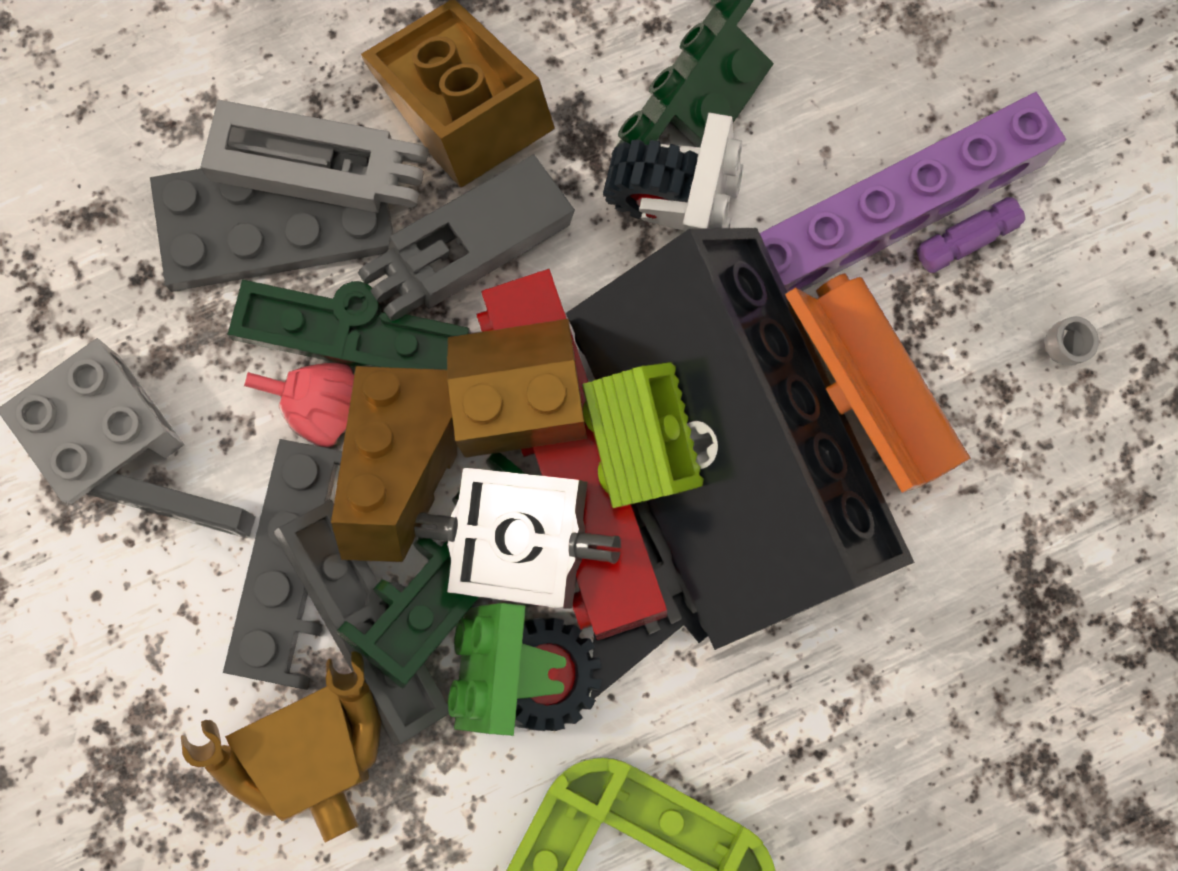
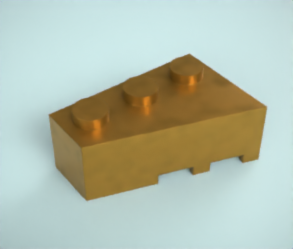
[331,366,458,562]

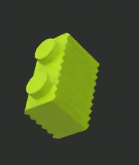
[582,362,704,508]

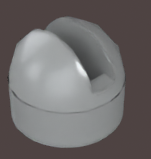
[1044,316,1099,366]

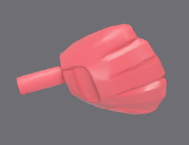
[244,363,354,448]

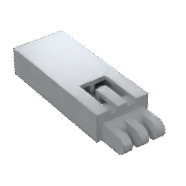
[200,99,429,213]

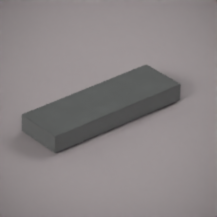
[87,473,256,538]

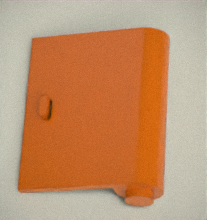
[785,273,971,493]

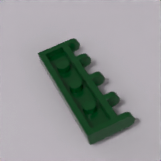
[336,453,526,689]

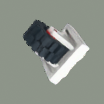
[603,113,743,232]

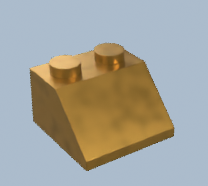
[447,319,587,458]

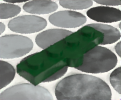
[227,279,471,370]

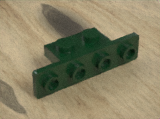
[611,0,774,155]

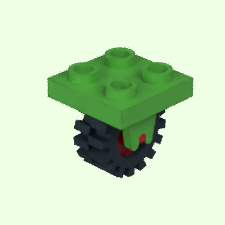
[448,603,602,736]

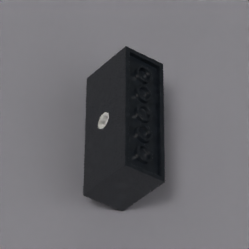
[566,228,915,650]

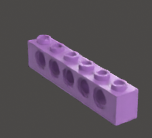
[760,91,1067,293]

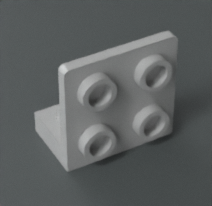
[0,338,185,504]

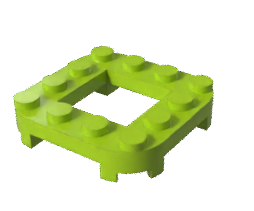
[506,757,776,871]

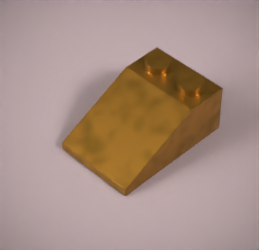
[361,0,555,188]

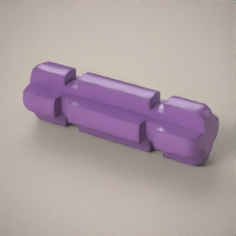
[916,197,1026,273]

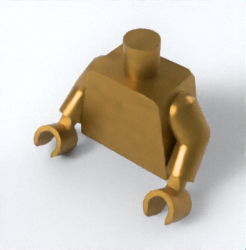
[181,651,381,843]

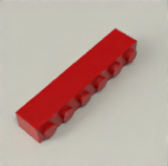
[476,269,667,641]

